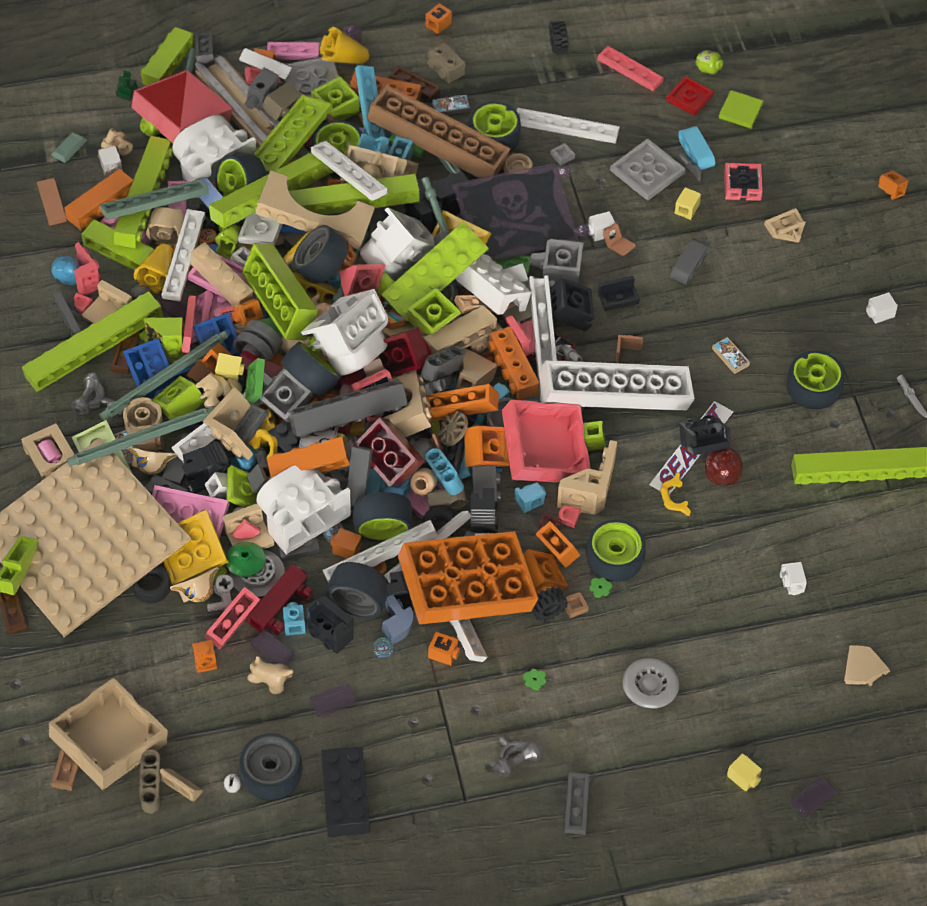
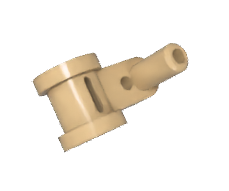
[98,129,133,157]

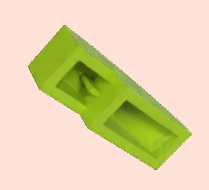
[0,536,39,595]

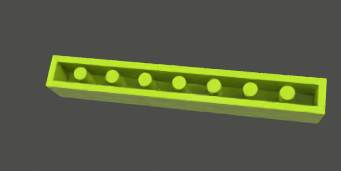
[114,136,173,249]
[209,153,335,229]
[275,174,419,222]
[22,291,163,392]
[791,447,927,485]

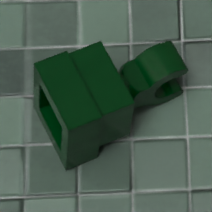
[116,70,138,101]

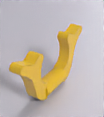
[249,429,278,458]
[660,472,691,516]

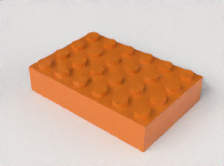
[398,531,538,625]

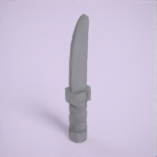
[897,375,927,418]

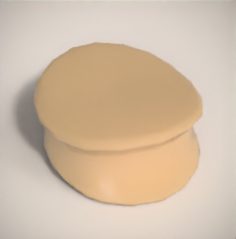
[503,153,533,182]

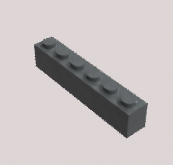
[288,379,408,438]

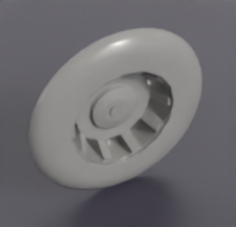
[229,550,285,597]
[623,658,679,708]

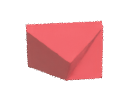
[339,263,386,297]

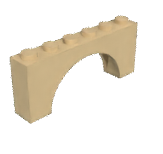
[255,171,375,250]
[382,321,498,389]

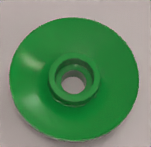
[226,542,265,577]

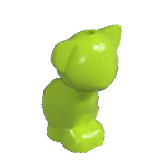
[215,225,242,260]

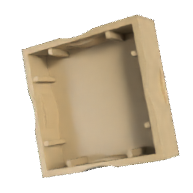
[49,678,168,790]

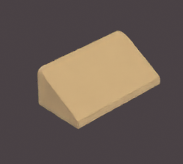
[160,768,203,802]

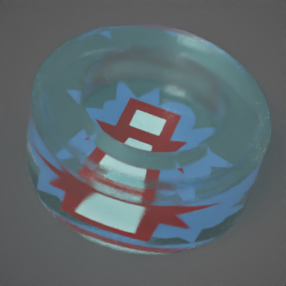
[373,637,394,658]

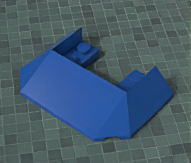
[123,313,240,399]

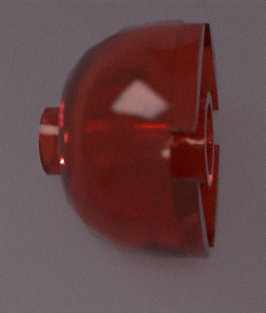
[704,448,743,486]

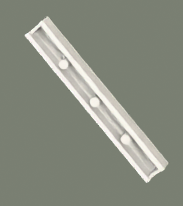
[529,276,557,403]

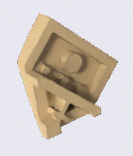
[764,208,806,242]
[844,645,890,687]

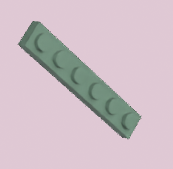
[100,179,208,220]

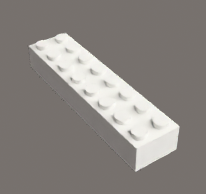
[539,360,695,410]

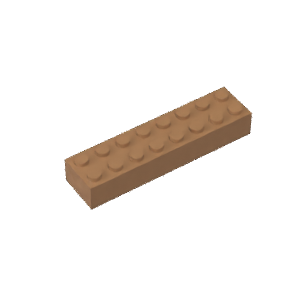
[367,85,510,181]

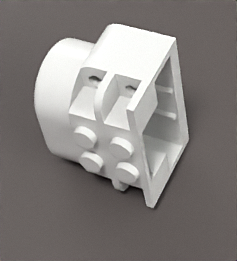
[172,115,257,198]
[360,208,435,281]
[301,289,388,376]
[257,465,351,554]

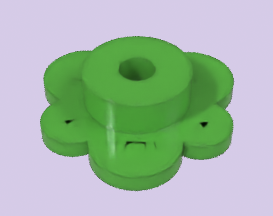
[589,578,612,598]
[523,669,546,690]

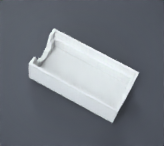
[455,254,531,315]

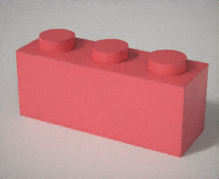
[205,587,260,650]

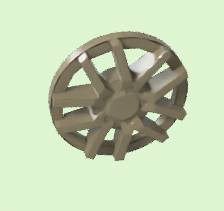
[438,411,468,446]

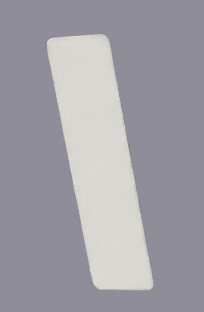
[239,49,291,79]

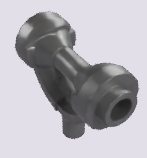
[71,373,114,415]
[494,736,543,778]

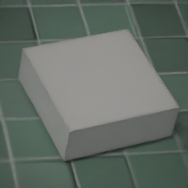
[550,143,575,165]

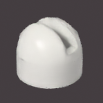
[224,774,241,793]

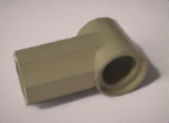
[426,488,467,509]

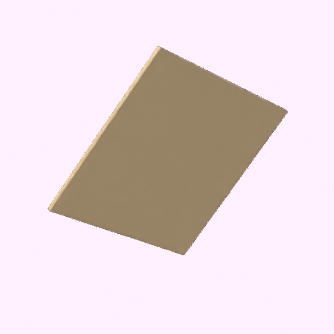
[0,438,191,637]

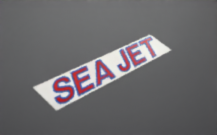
[649,401,733,495]

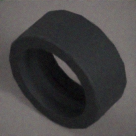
[132,565,171,603]

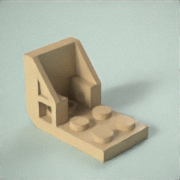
[340,145,419,182]
[557,440,617,515]

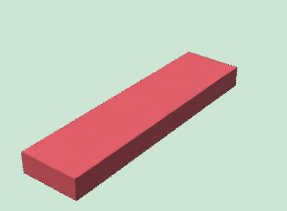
[597,46,663,91]
[182,295,196,353]

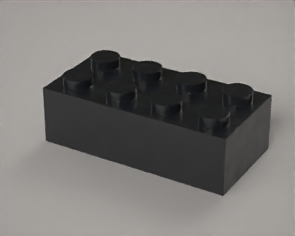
[321,746,370,837]

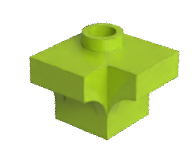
[583,421,606,451]

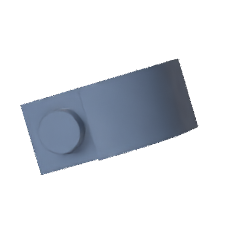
[382,595,413,645]

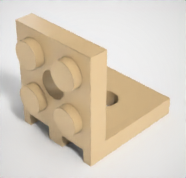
[203,388,253,460]

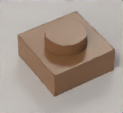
[565,592,589,618]

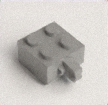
[530,239,583,284]
[260,368,315,425]

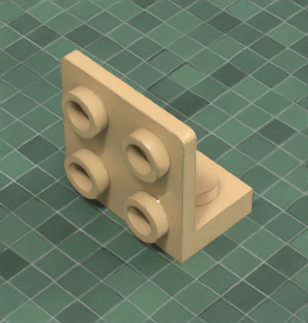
[82,280,132,324]
[222,504,275,557]

